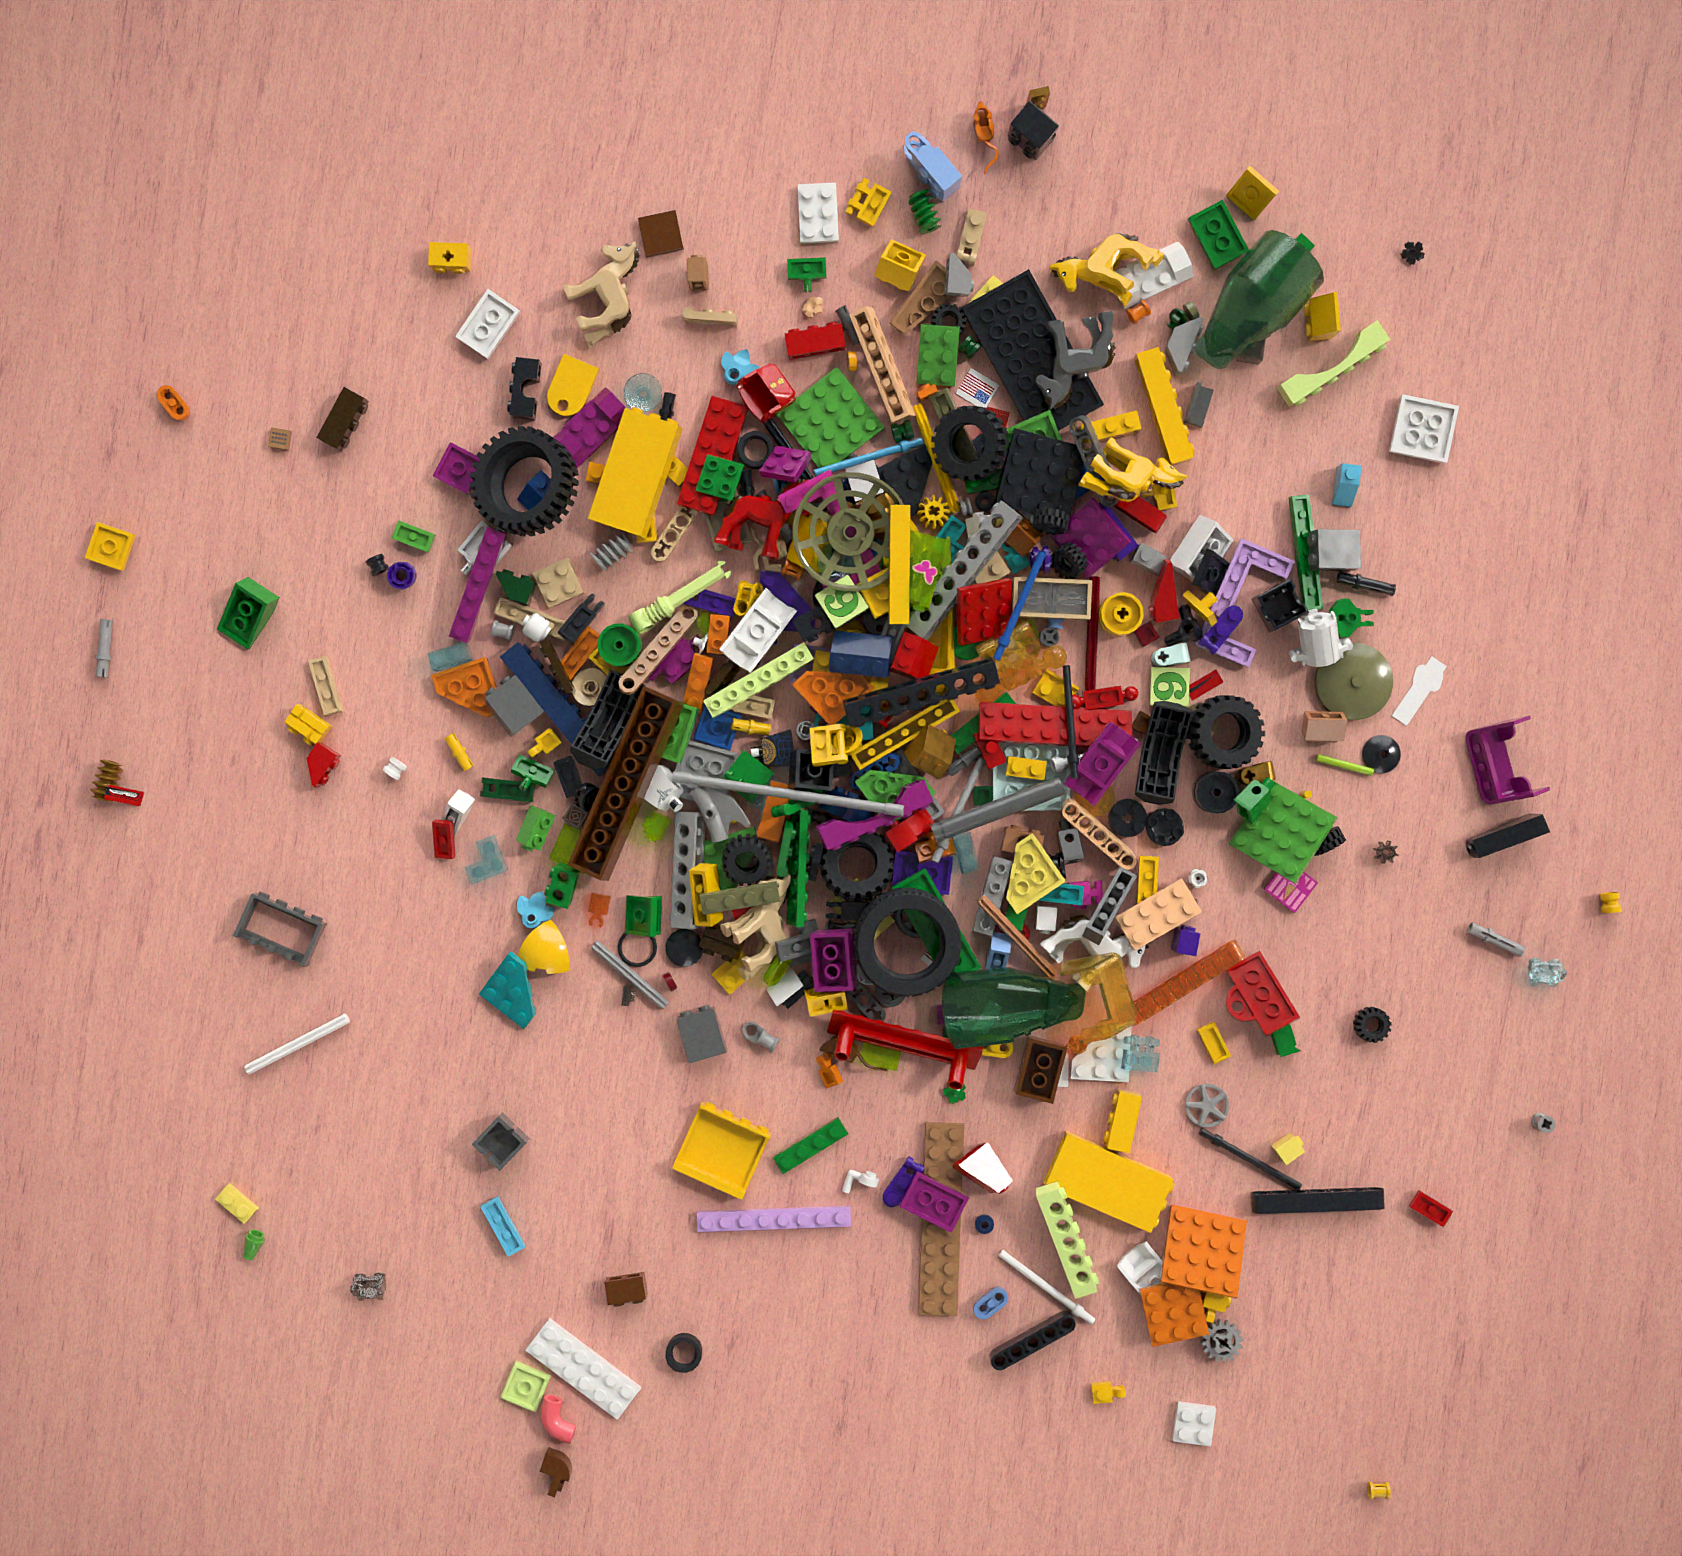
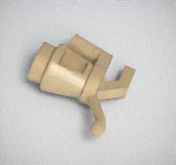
[750,527,788,572]

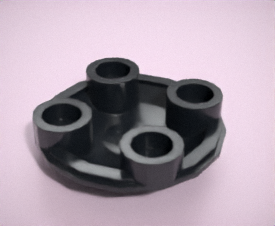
[1146,808,1184,846]
[665,929,703,967]

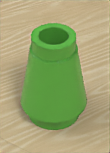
[243,1229,265,1260]

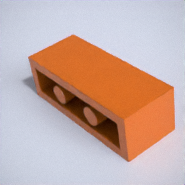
[757,780,790,842]

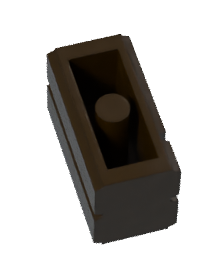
[699,926,745,962]

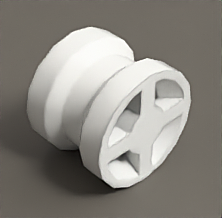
[382,757,407,780]

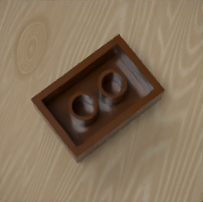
[1014,1035,1068,1104]

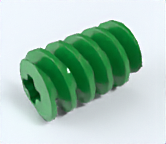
[908,189,941,234]

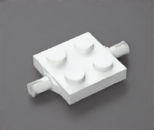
[457,521,512,575]

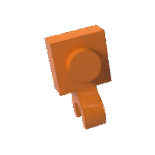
[816,1052,843,1088]

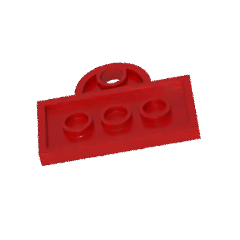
[1226,951,1300,1037]

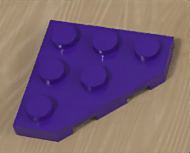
[760,571,815,632]

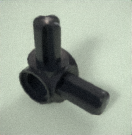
[1164,604,1203,647]

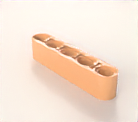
[1061,798,1136,870]

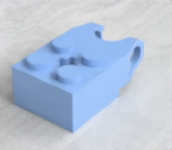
[904,131,962,202]

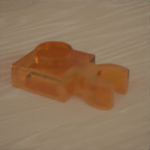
[588,892,611,928]

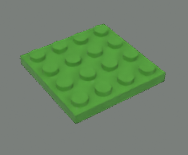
[777,367,885,468]
[1229,782,1338,884]

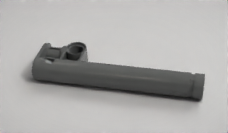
[930,776,1065,842]

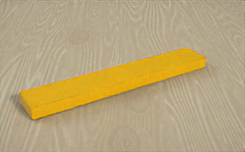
[889,505,910,624]

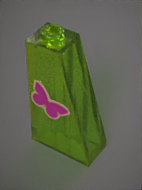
[910,530,948,613]

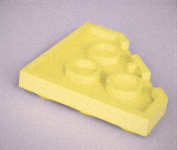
[1006,833,1066,914]

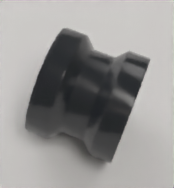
[365,554,390,576]

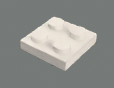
[1172,1401,1216,1447]

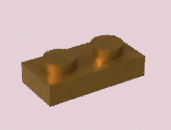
[1026,86,1050,110]

